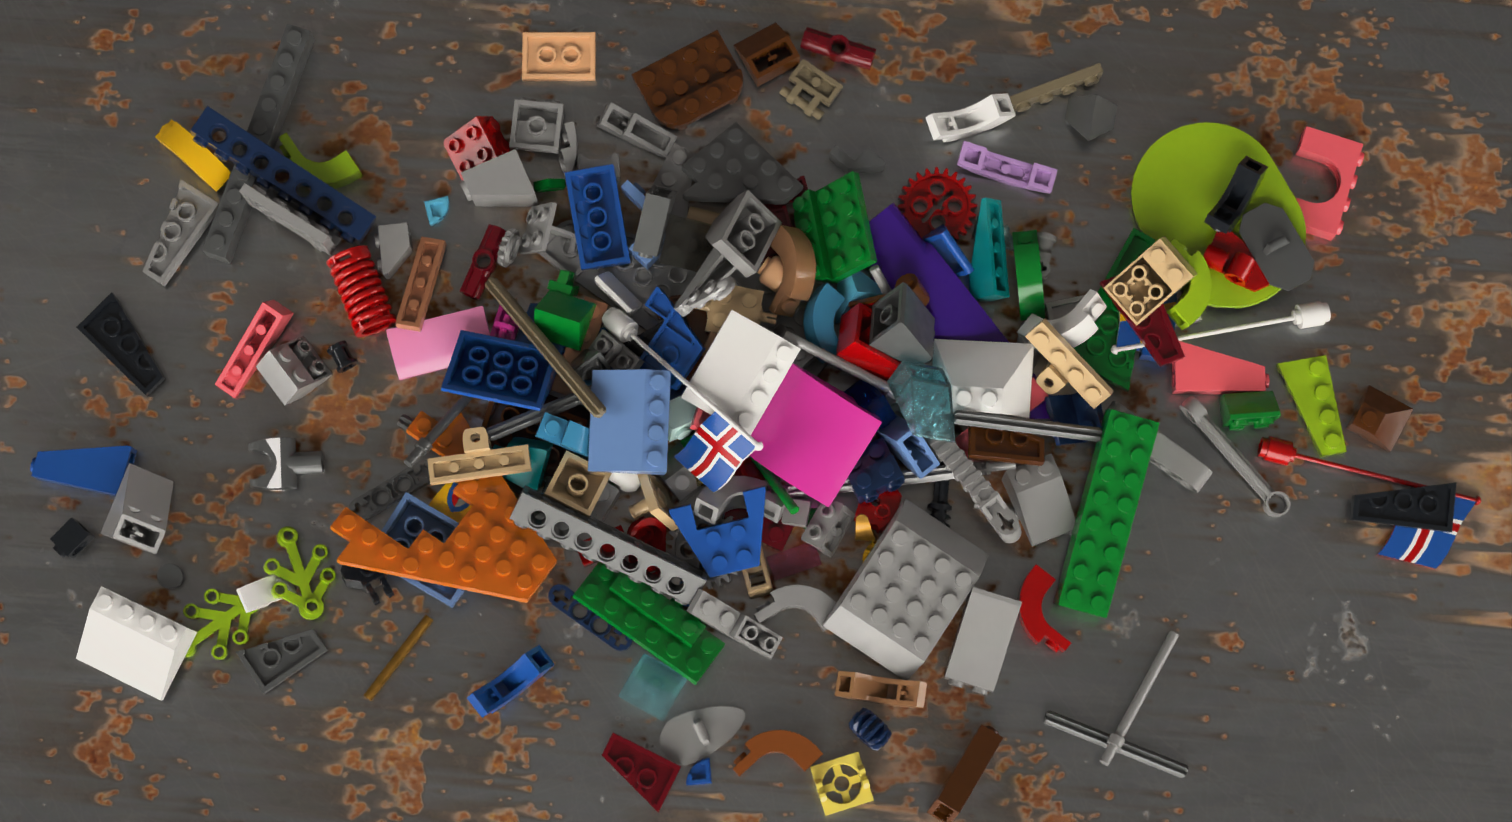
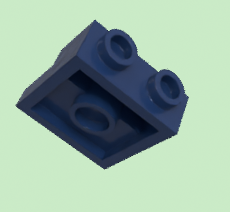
[847,437,905,504]

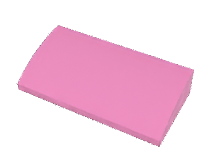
[386,306,490,380]

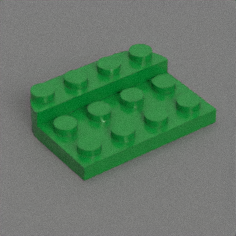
[793,171,877,284]

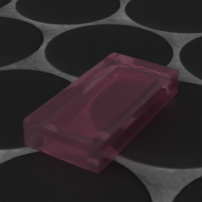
[766,543,822,581]

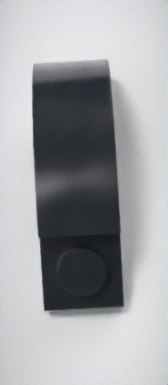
[1204,156,1268,234]

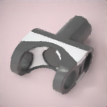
[248,437,324,491]

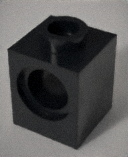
[50,517,95,559]

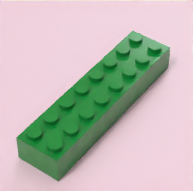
[1053,409,1160,618]

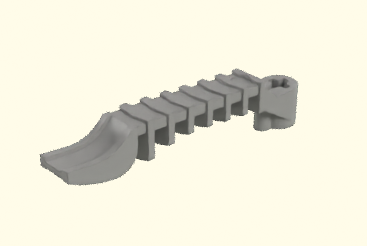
[899,399,1022,543]

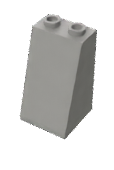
[943,587,1022,696]

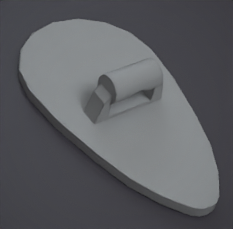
[659,706,746,765]

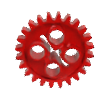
[897,167,977,242]

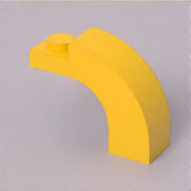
[155,119,231,192]

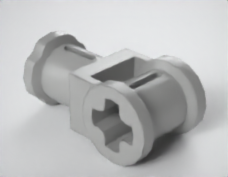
[1037,232,1057,283]

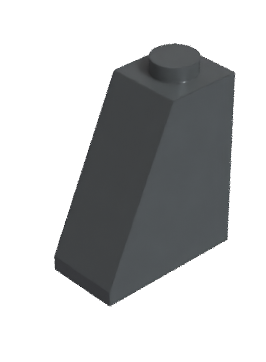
[633,185,678,259]

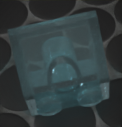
[618,653,687,722]

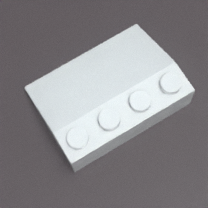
[681,310,801,435]
[76,586,197,701]

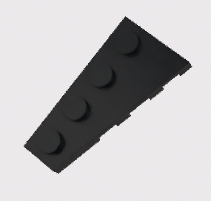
[1350,482,1457,533]

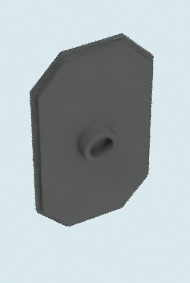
[1239,203,1314,291]

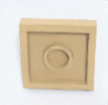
[629,474,678,532]

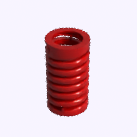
[326,245,397,338]

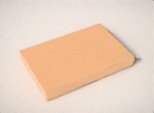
[522,32,596,81]

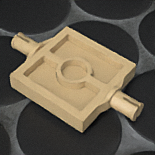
[695,286,777,334]

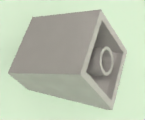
[460,149,539,207]

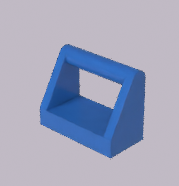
[923,224,974,277]

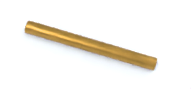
[364,614,433,701]

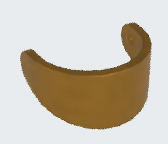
[855,509,877,541]

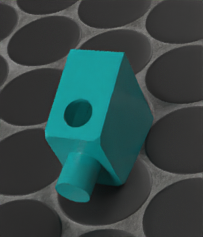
[492,437,553,491]

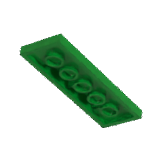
[573,562,725,685]

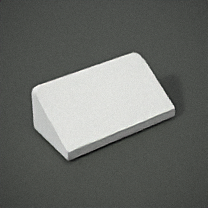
[595,271,643,317]

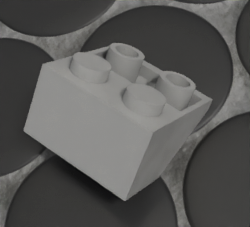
[256,336,333,405]

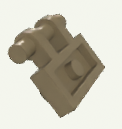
[779,59,843,121]

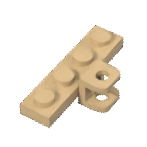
[1025,318,1114,409]
[427,427,532,486]

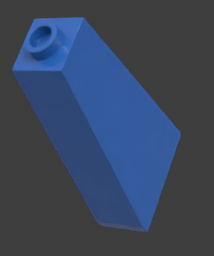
[30,446,137,496]

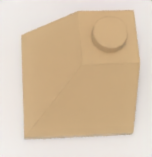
[544,450,612,517]

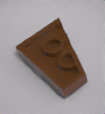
[968,426,1045,466]

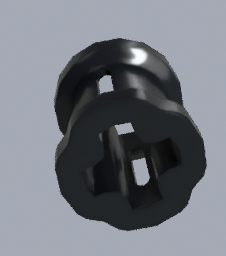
[327,340,358,373]

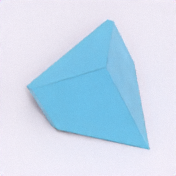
[835,271,882,324]

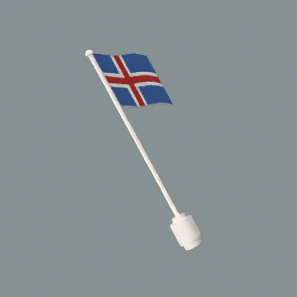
[602,307,764,492]

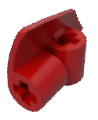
[1203,231,1269,292]

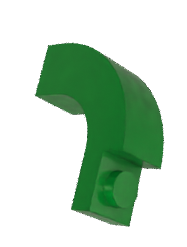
[1012,230,1045,321]

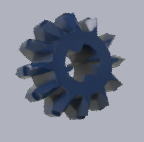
[849,708,892,751]

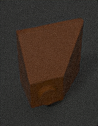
[1346,385,1413,452]

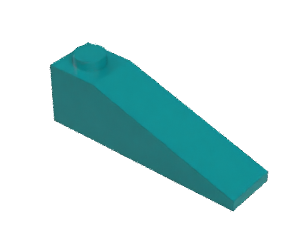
[969,197,1010,303]

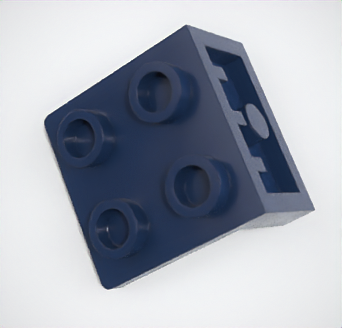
[1045,392,1104,446]

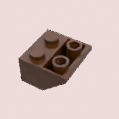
[733,22,800,87]

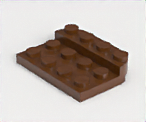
[631,30,743,131]

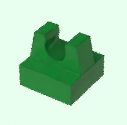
[547,270,580,296]

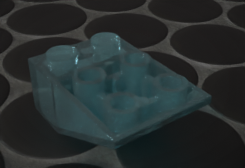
[887,360,955,442]

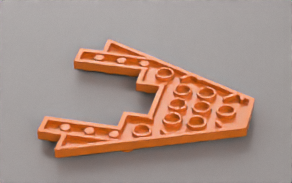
[330,411,557,603]

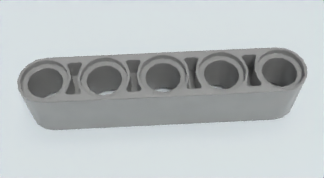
[1104,401,1212,493]

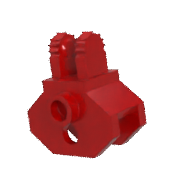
[854,489,902,534]

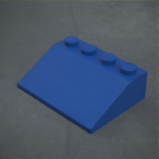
[441,330,559,411]

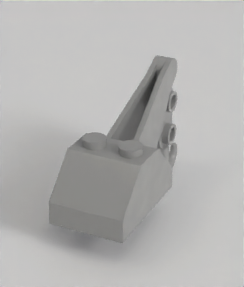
[673,190,782,317]

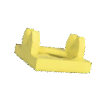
[810,752,874,816]

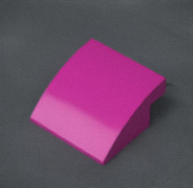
[749,363,882,507]

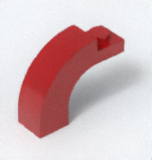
[1017,564,1071,653]

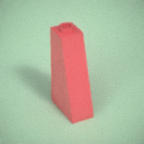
[1171,341,1270,395]

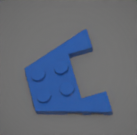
[611,286,706,390]
[669,486,766,578]

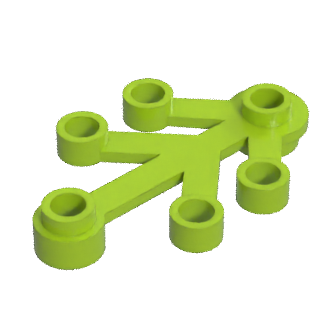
[263,526,336,620]
[183,589,258,660]

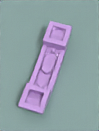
[957,141,1057,194]

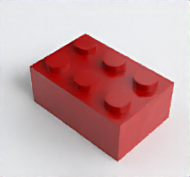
[836,302,915,385]

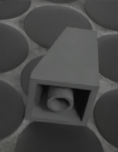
[869,282,935,370]

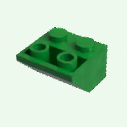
[1219,391,1281,431]

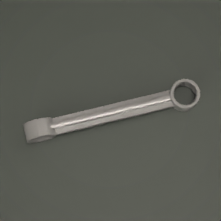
[1179,396,1291,517]

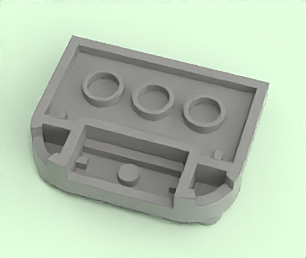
[239,183,342,256]

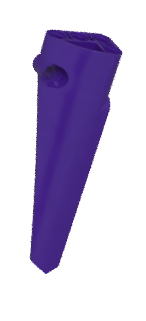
[867,202,1052,419]

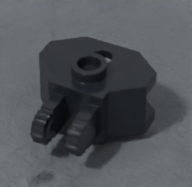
[340,565,394,605]

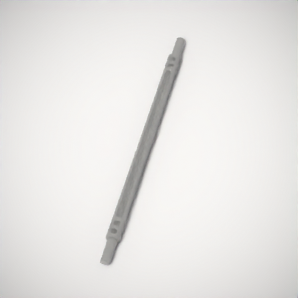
[767,460,1016,499]

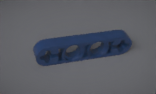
[548,584,632,652]

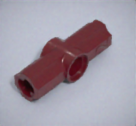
[800,27,876,70]
[460,224,507,301]

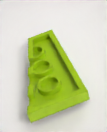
[1276,355,1347,457]

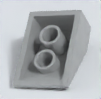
[1001,454,1076,547]

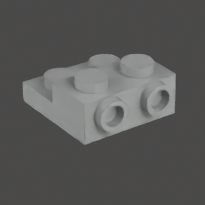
[509,97,565,154]

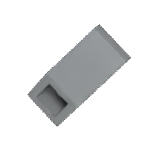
[375,222,413,279]

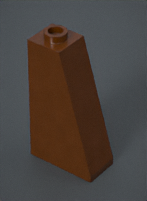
[927,724,1003,822]

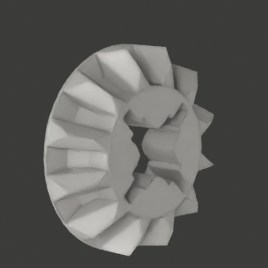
[497,228,521,267]

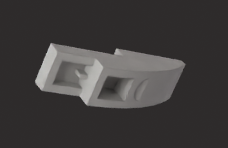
[687,589,783,660]

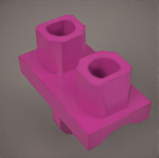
[490,305,519,341]

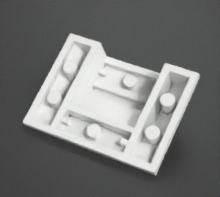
[929,339,1034,419]

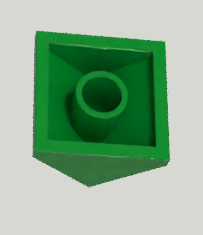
[534,289,597,351]

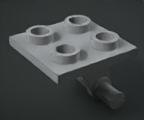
[520,202,578,255]

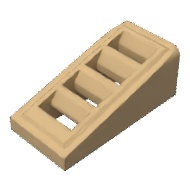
[742,545,774,599]

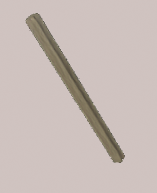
[485,277,607,418]

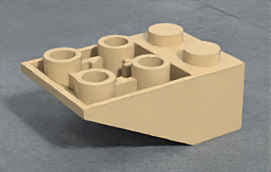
[1104,236,1198,326]

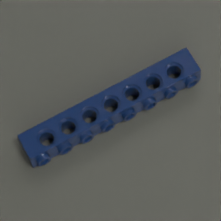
[190,106,376,245]

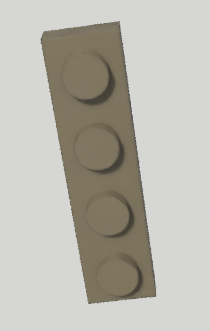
[1009,63,1103,112]

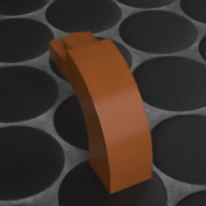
[733,730,823,777]

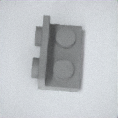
[801,500,855,558]

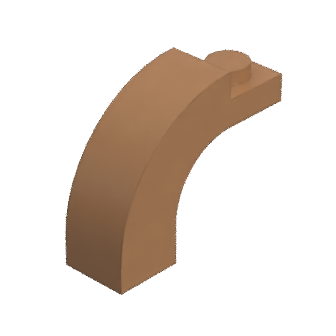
[769,225,816,317]
[835,671,927,708]

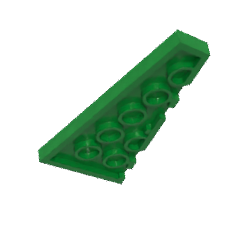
[1074,228,1156,392]

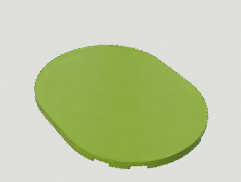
[1131,122,1306,309]

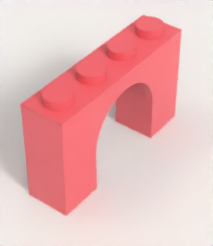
[1295,126,1365,241]

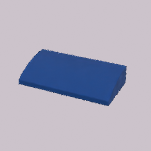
[564,164,631,270]

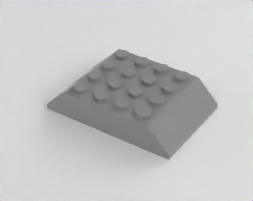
[822,499,989,680]

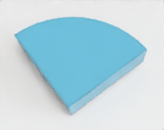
[424,196,450,226]

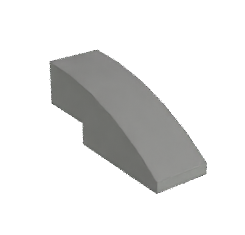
[596,102,677,158]

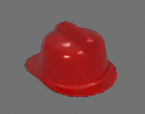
[627,516,666,572]

